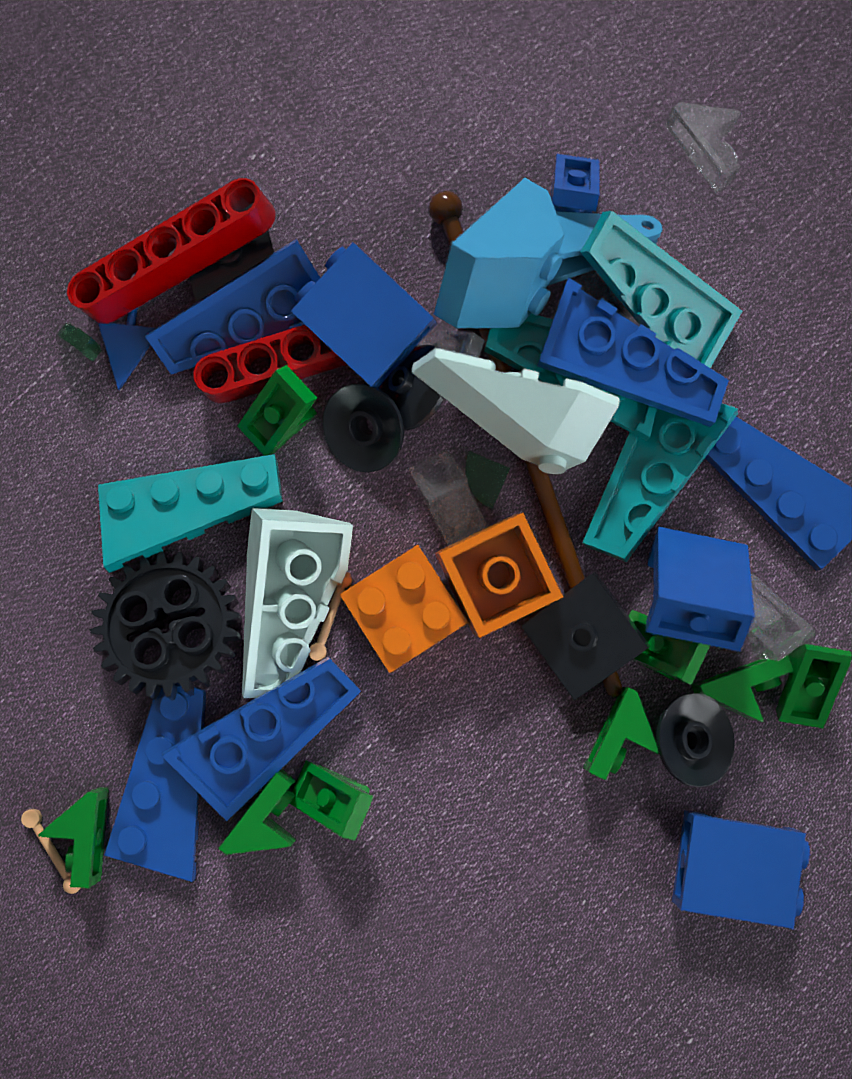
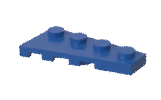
[145,239,320,374]
[537,277,729,427]
[705,417,852,571]
[162,656,361,821]
[104,686,207,882]

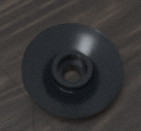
[382,345,444,431]
[323,383,404,473]
[657,694,735,787]

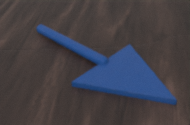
[98,272,154,390]

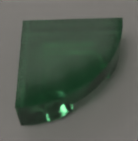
[56,322,102,362]
[465,451,510,511]

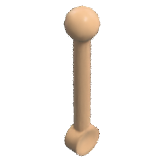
[309,572,352,661]
[21,809,80,894]

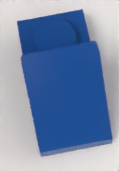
[550,154,600,213]

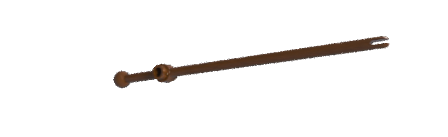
[428,191,622,697]

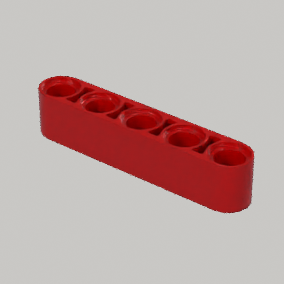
[67,178,276,324]
[193,325,347,404]

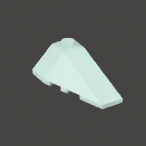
[412,348,620,474]
[242,508,353,698]

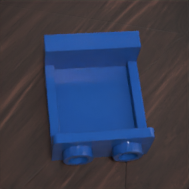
[291,242,438,388]
[646,527,755,651]
[672,810,810,929]

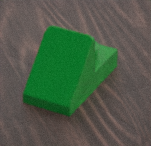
[237,365,317,456]
[629,610,711,685]
[776,644,852,728]
[691,653,794,722]
[583,687,659,781]
[289,760,374,841]
[218,769,296,854]
[38,787,109,888]

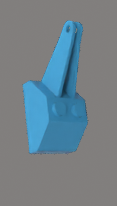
[434,178,663,328]

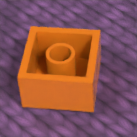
[435,513,563,638]
[340,545,468,673]

